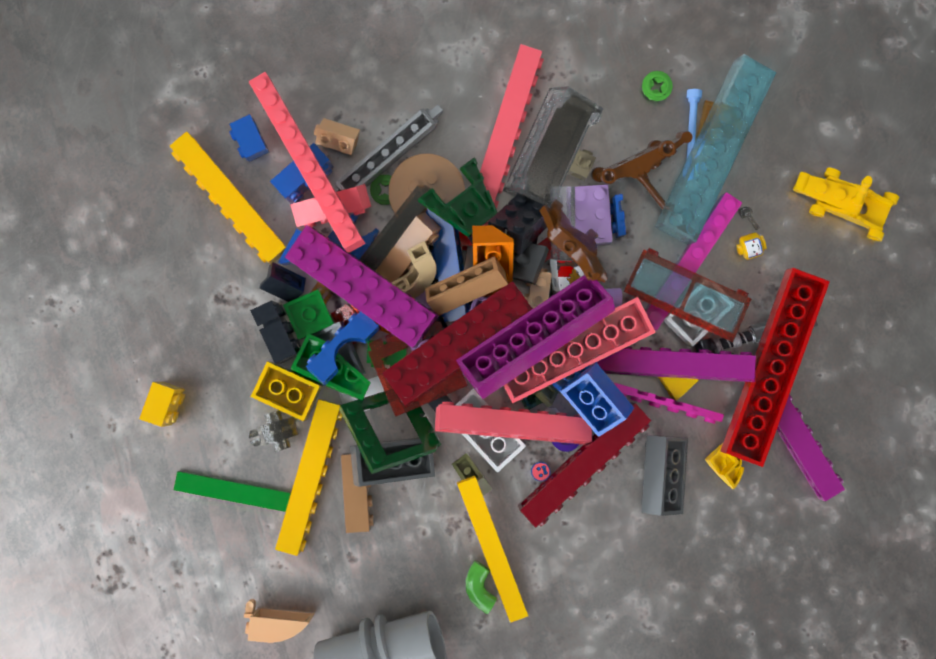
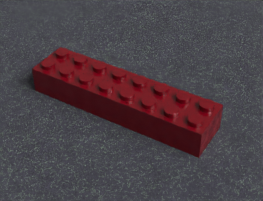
[382,281,533,407]
[518,402,652,528]

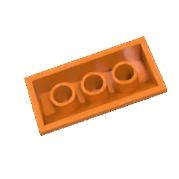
[472,225,514,297]

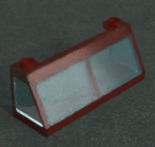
[623,248,752,342]

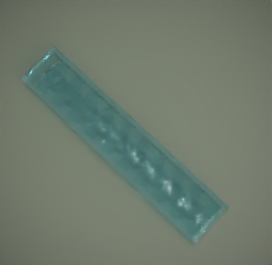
[655,54,777,245]

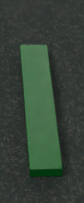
[173,471,291,512]

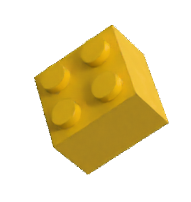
[139,381,185,427]

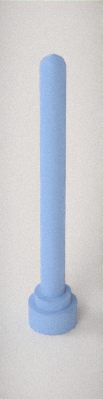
[685,89,702,181]

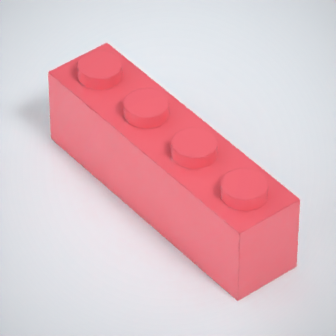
[290,184,371,227]

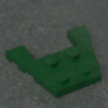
[417,157,498,237]

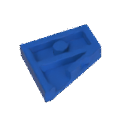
[610,194,626,238]

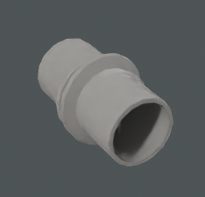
[313,611,447,659]

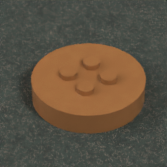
[388,154,465,226]

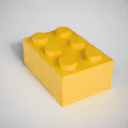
[250,361,323,421]

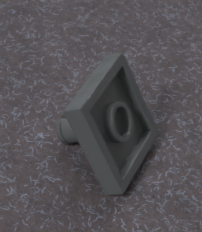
[513,243,549,285]

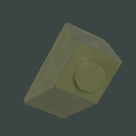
[452,453,493,496]

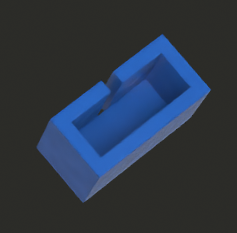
[229,114,270,162]

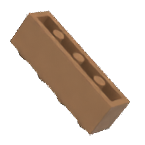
[376,213,442,282]
[425,256,508,315]
[341,453,374,533]

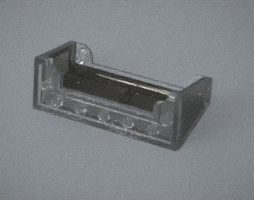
[503,86,604,208]

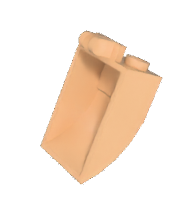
[244,599,315,643]

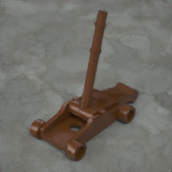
[591,131,693,238]

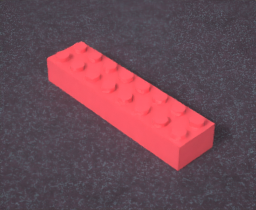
[504,297,656,403]

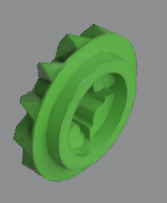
[642,71,673,102]
[370,175,392,205]

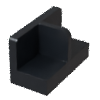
[259,262,306,302]

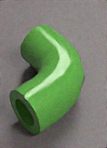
[465,560,497,614]

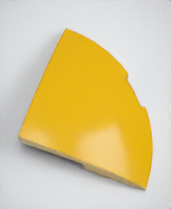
[705,443,744,489]

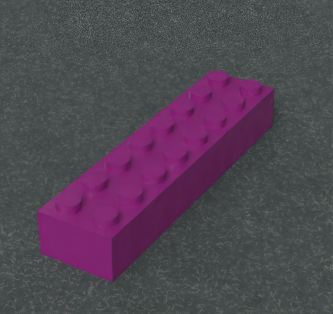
[285,225,439,348]
[456,275,615,399]

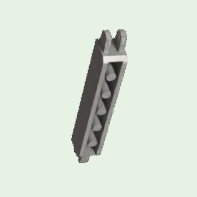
[334,105,443,192]

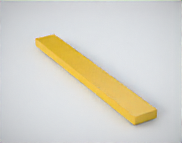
[457,476,528,623]

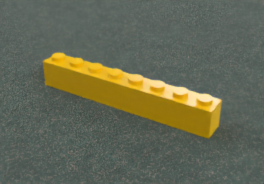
[170,131,286,264]
[275,399,343,556]

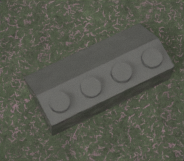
[641,435,688,516]

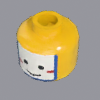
[736,232,767,260]

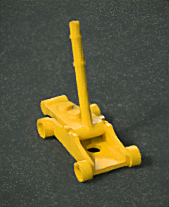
[793,167,899,242]

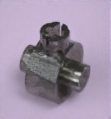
[249,410,299,452]

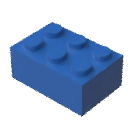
[270,143,334,204]
[560,363,634,437]

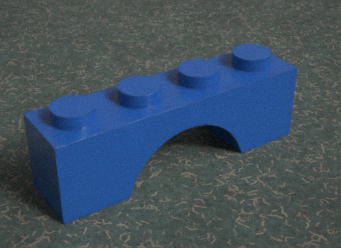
[306,311,379,386]

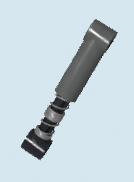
[694,320,818,354]

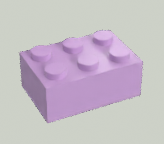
[567,185,612,246]

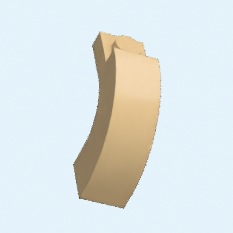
[392,241,436,298]

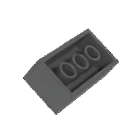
[350,438,435,487]

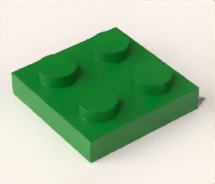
[283,289,334,340]

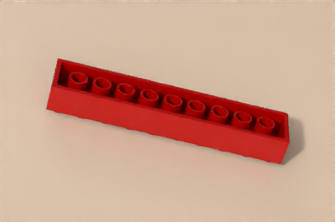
[720,268,830,467]

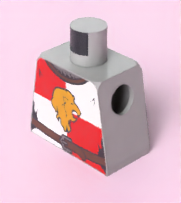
[550,259,585,292]

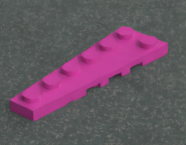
[613,382,724,424]

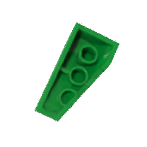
[291,333,371,401]

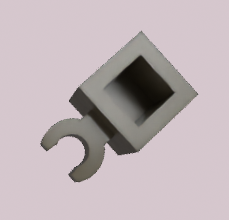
[568,149,596,182]

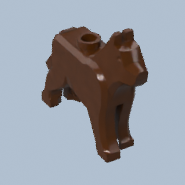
[539,199,608,283]

